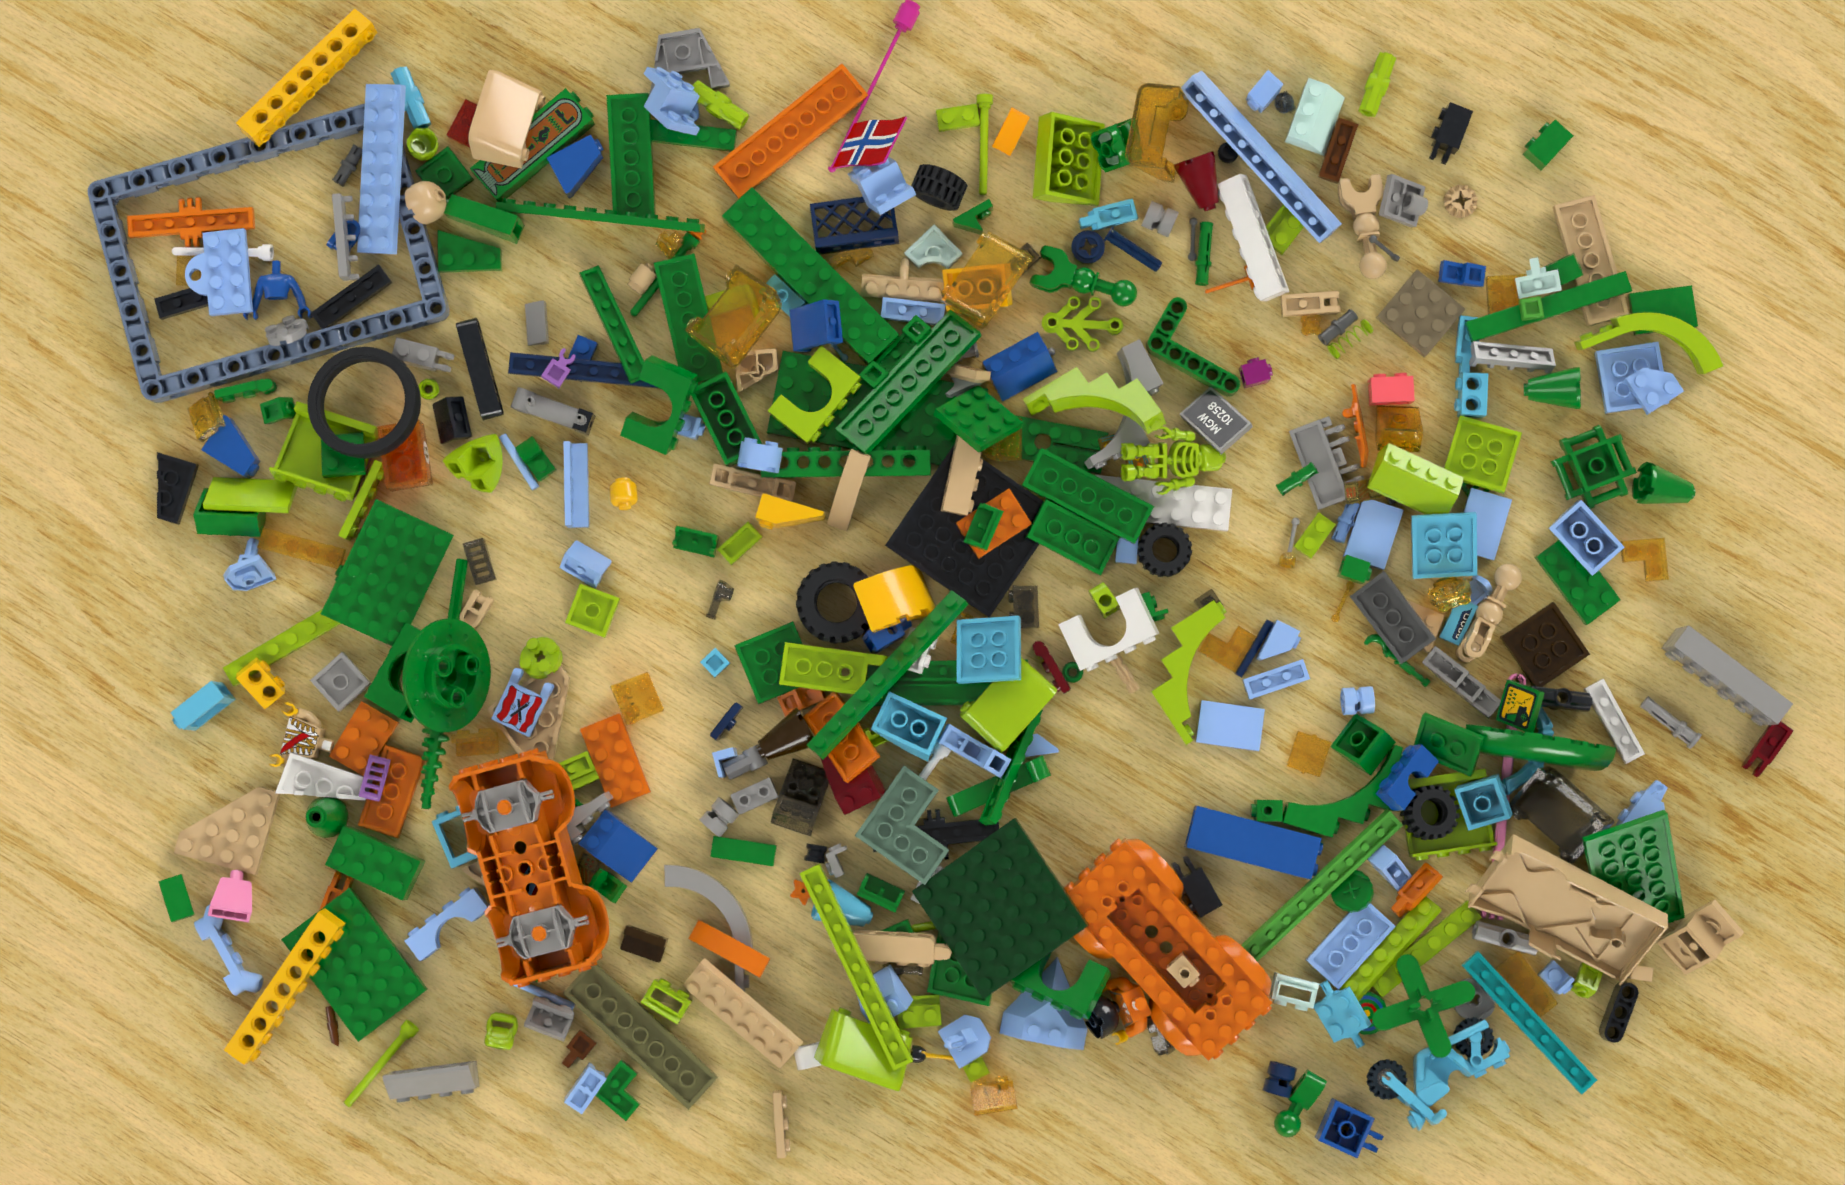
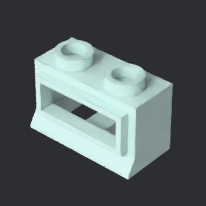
[1270,972,1319,1011]

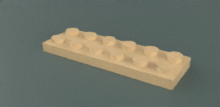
[1552,195,1629,327]
[682,958,803,1069]

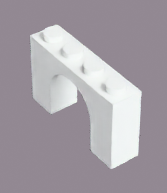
[1058,588,1160,672]

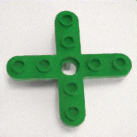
[1372,954,1475,1058]

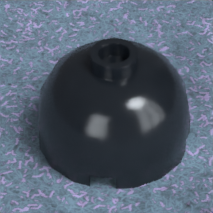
[1084,995,1120,1039]

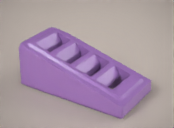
[358,755,391,802]

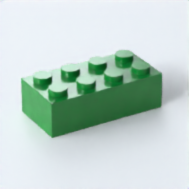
[691,371,762,467]
[325,826,425,901]

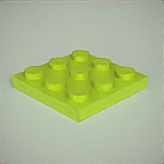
[1444,415,1522,494]

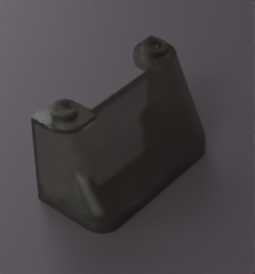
[1509,766,1614,864]

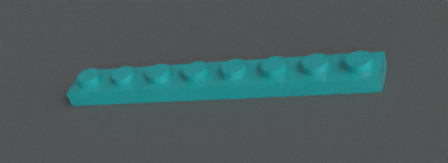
[1461,951,1597,1095]

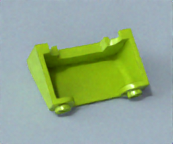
[959,657,1057,753]
[814,1007,913,1091]

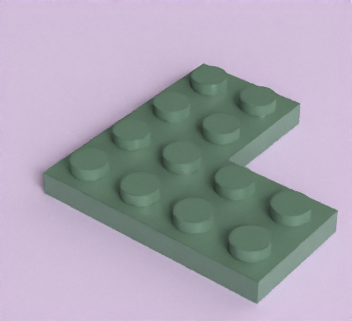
[855,766,949,885]

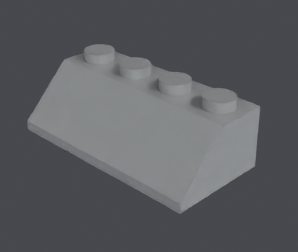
[383,1060,479,1102]

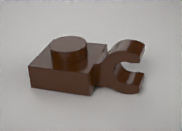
[562,1030,597,1068]

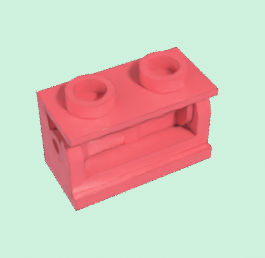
[1368,373,1415,406]

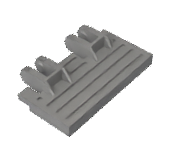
[1289,416,1365,510]

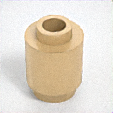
[627,263,657,295]

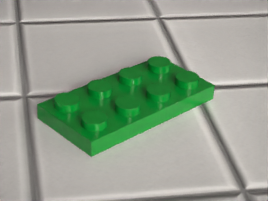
[1026,499,1120,576]
[1534,540,1621,625]

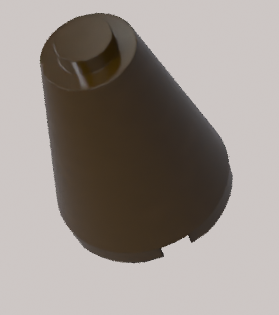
[756,707,814,760]

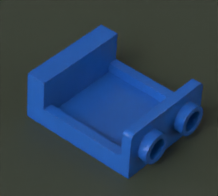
[789,299,843,352]

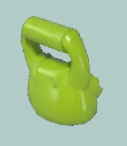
[484,1012,518,1050]

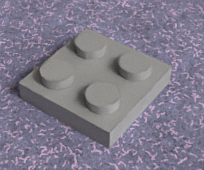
[310,652,372,712]

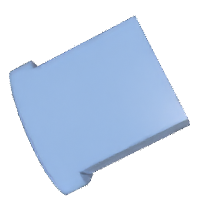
[1457,575,1493,605]

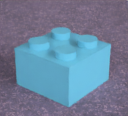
[1455,773,1513,831]

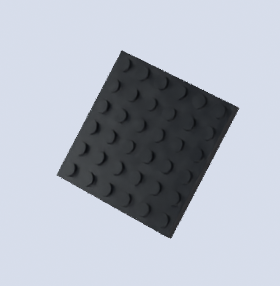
[885,444,1043,618]

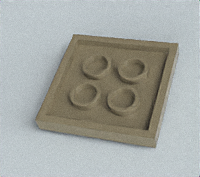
[1376,269,1465,358]

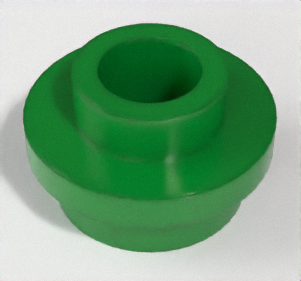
[1062,662,1083,683]

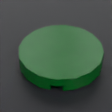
[1331,870,1374,913]

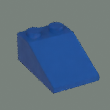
[579,810,658,883]

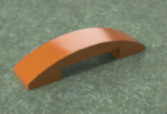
[688,920,770,978]

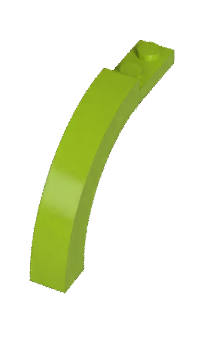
[1574,312,1724,374]

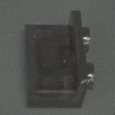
[1008,585,1039,629]

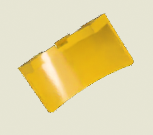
[853,565,936,633]

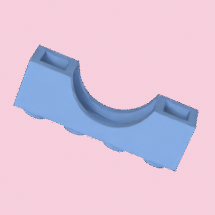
[405,887,490,961]

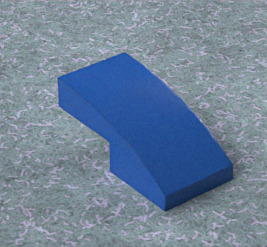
[1438,260,1486,287]

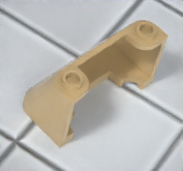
[468,70,546,168]

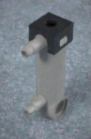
[511,387,596,436]

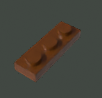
[1318,118,1359,184]

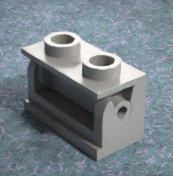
[730,777,779,814]

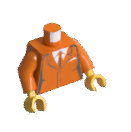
[1102,977,1152,1045]

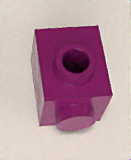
[1239,357,1273,389]

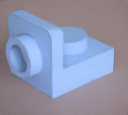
[678,414,705,440]
[1537,960,1575,995]

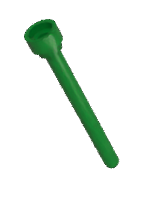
[630,232,700,317]

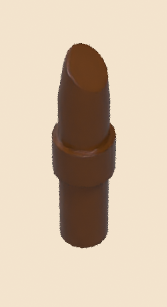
[325,1006,339,1047]

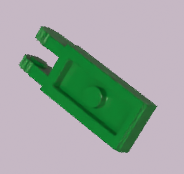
[214,378,277,403]

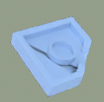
[1624,367,1684,415]

